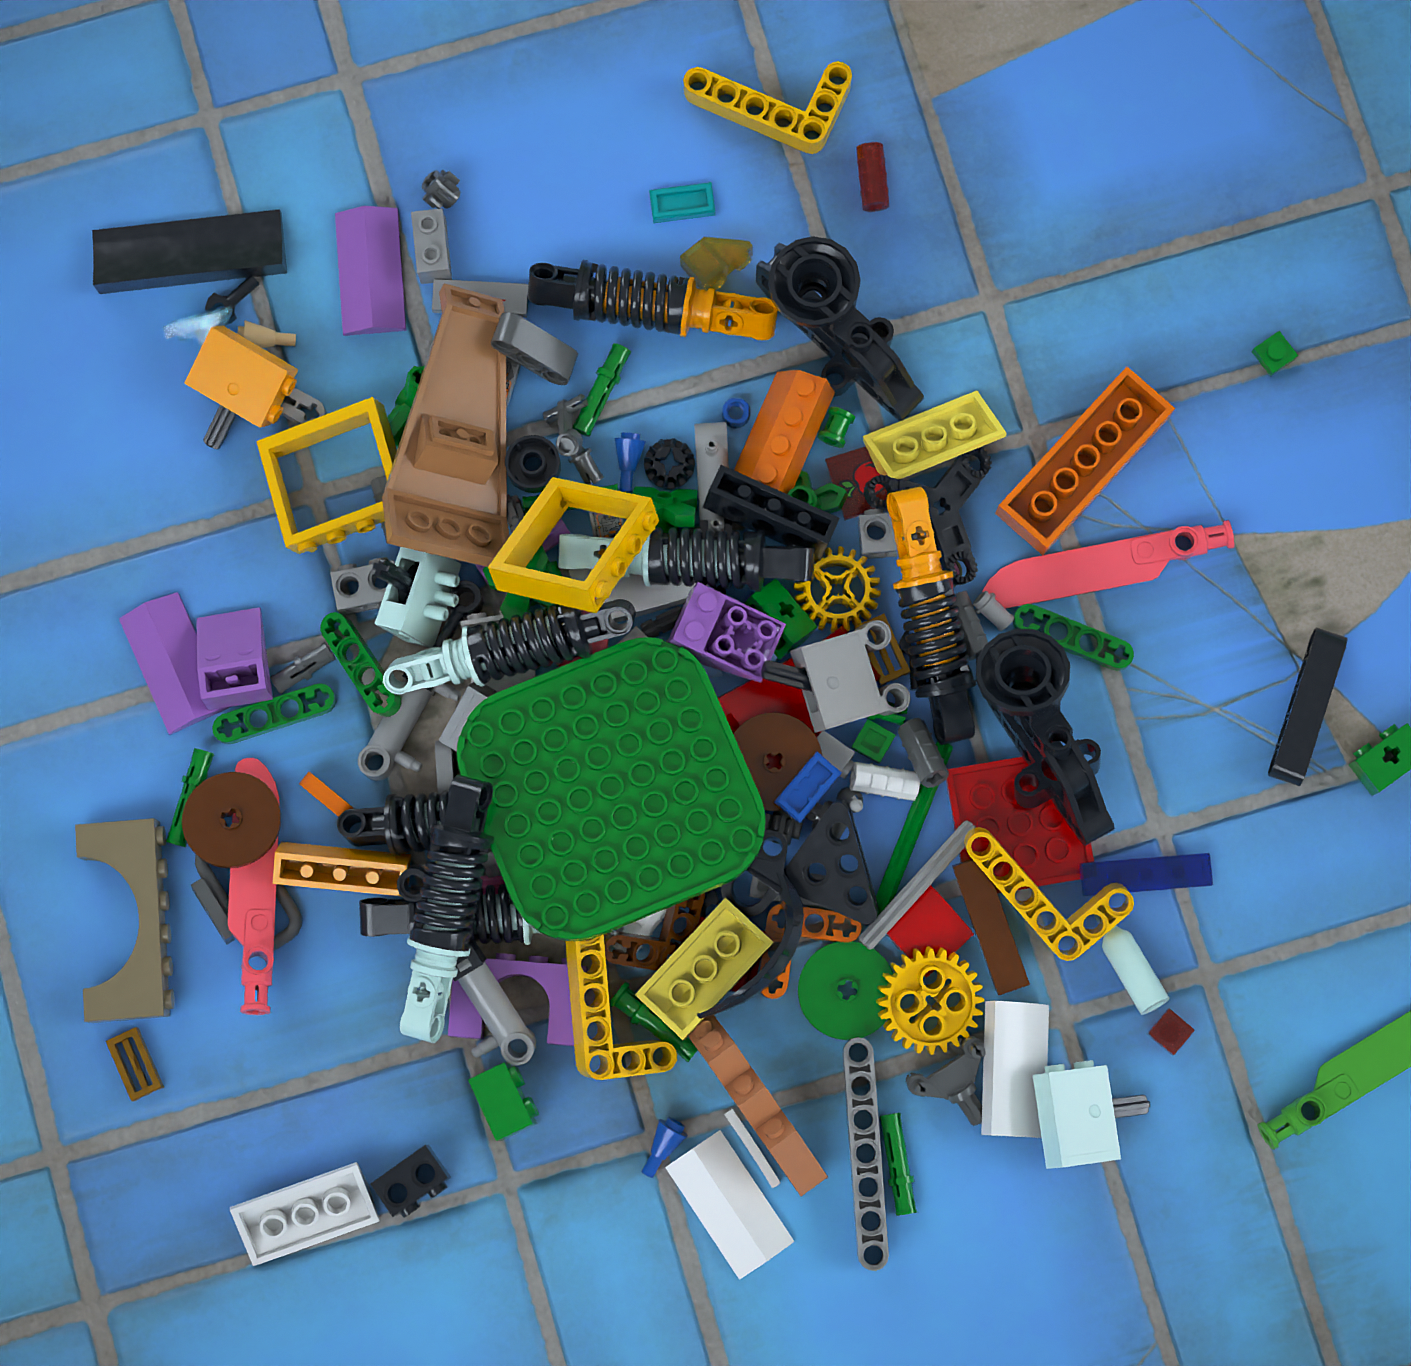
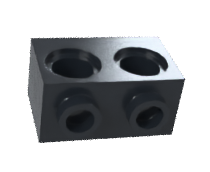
[370,1145,451,1218]

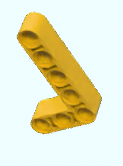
[683,61,852,154]
[964,827,1134,961]
[565,935,677,1080]

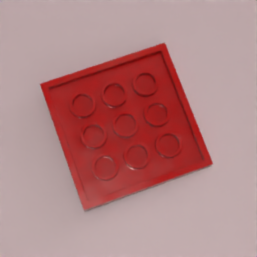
[946,756,1097,894]

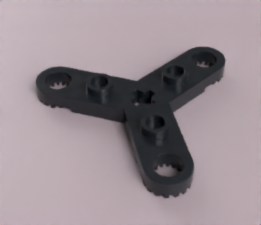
[864,447,992,585]

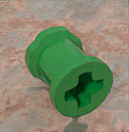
[817,406,855,448]

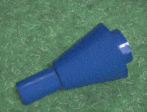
[614,432,646,492]
[641,1117,688,1178]

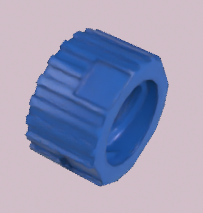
[722,398,750,429]

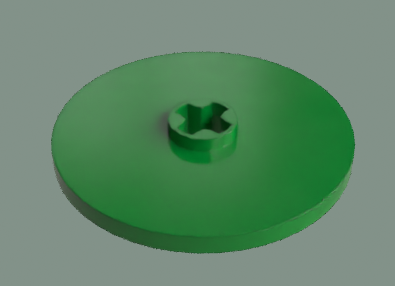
[798,941,893,1040]

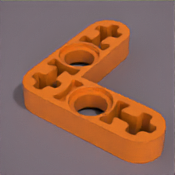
[760,904,862,999]

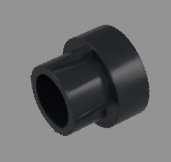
[505,435,561,493]

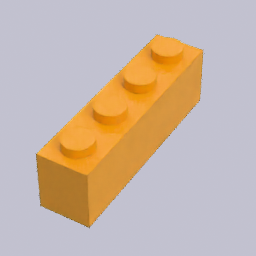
[273,842,411,897]

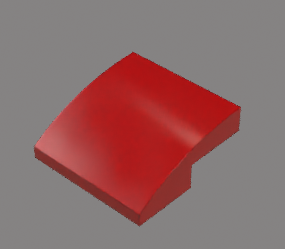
[886,885,974,978]

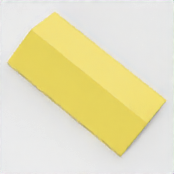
[863,391,1006,480]
[635,898,774,1040]

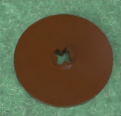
[734,713,823,811]
[182,772,281,868]

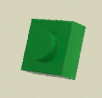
[1252,331,1298,377]
[851,719,896,764]

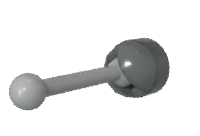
[836,787,863,813]

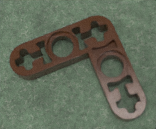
[604,893,705,971]

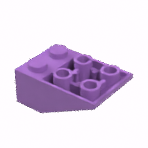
[667,582,786,682]
[197,607,273,710]

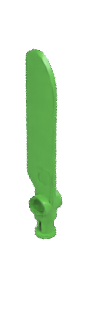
[1257,1010,1411,1150]

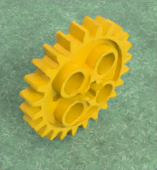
[876,946,984,1055]

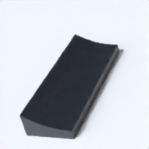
[92,209,287,294]

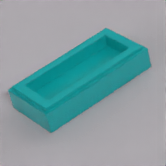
[649,182,715,223]

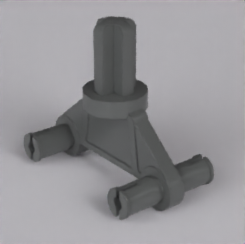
[906,1037,985,1126]

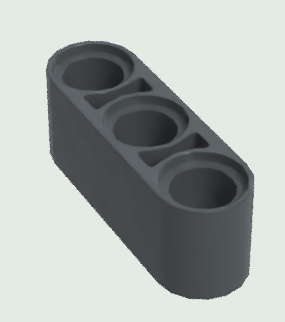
[491,312,578,385]

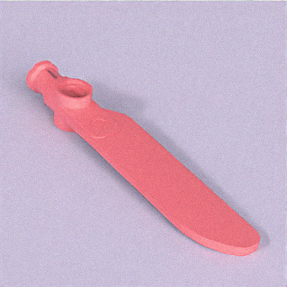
[982,520,1234,609]
[227,758,280,1015]

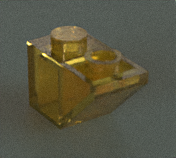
[680,237,753,291]

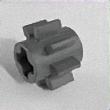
[422,170,461,209]
[765,810,803,846]

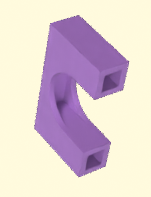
[448,953,588,1046]

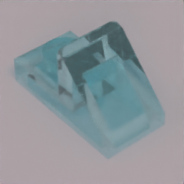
[163,306,233,348]

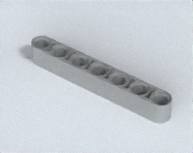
[842,1037,889,1271]

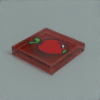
[825,446,887,521]

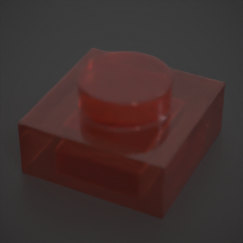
[1147,1008,1195,1056]

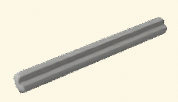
[859,820,976,950]

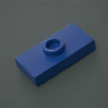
[774,752,842,824]

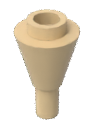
[237,320,296,348]

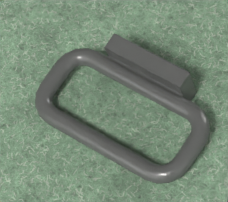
[191,855,302,951]

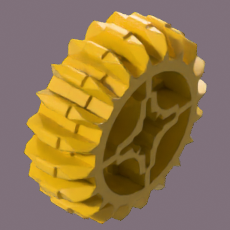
[794,546,881,633]

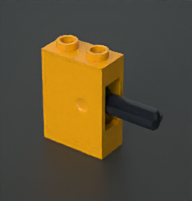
[184,325,299,449]

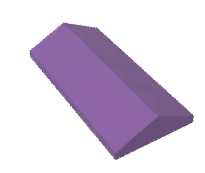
[335,206,407,336]
[119,592,229,735]

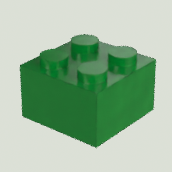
[468,1062,540,1141]

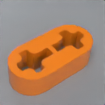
[299,772,354,817]

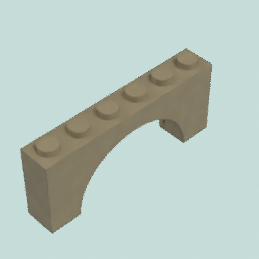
[75,818,175,1023]

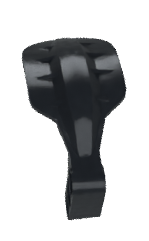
[697,829,804,1019]

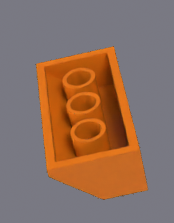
[734,370,835,494]

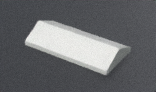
[665,1130,795,1280]
[230,1162,380,1266]

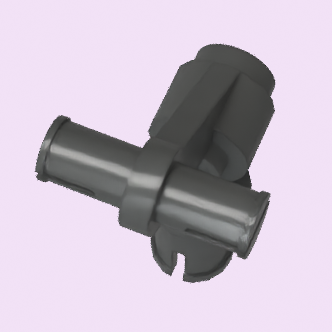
[543,394,604,485]

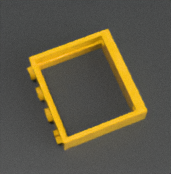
[256,397,397,554]
[488,477,659,613]

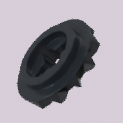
[644,438,695,489]

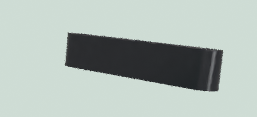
[1268,627,1348,786]

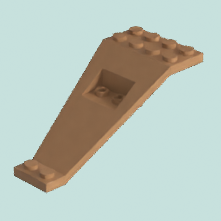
[382,283,510,567]

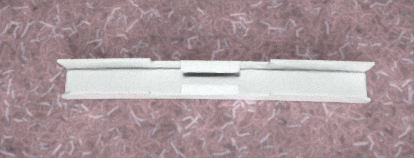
[724,1109,780,1188]

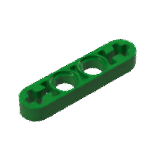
[1013,604,1134,671]
[320,612,401,717]
[212,683,336,744]

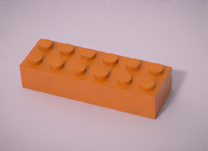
[995,366,1175,555]

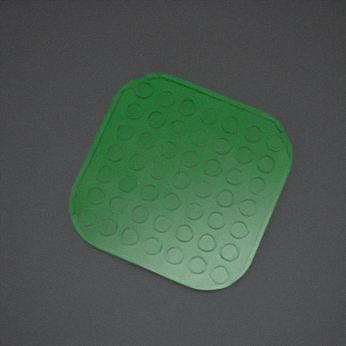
[457,637,766,941]

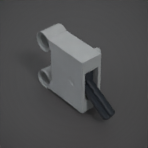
[761,620,911,733]

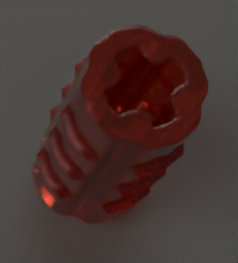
[856,142,890,212]

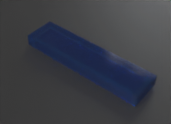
[1080,853,1213,896]

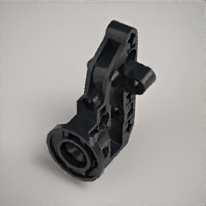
[756,236,924,421]
[976,629,1115,846]

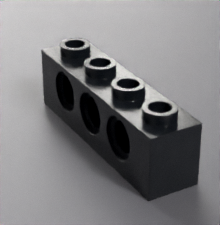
[702,465,840,561]

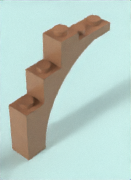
[688,1015,828,1196]

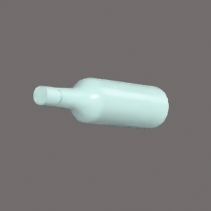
[1093,914,1170,1015]

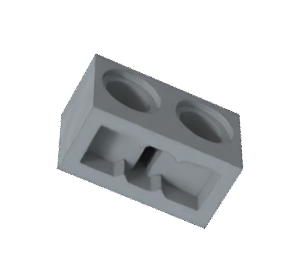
[411,208,452,284]
[858,509,926,559]
[330,557,395,615]

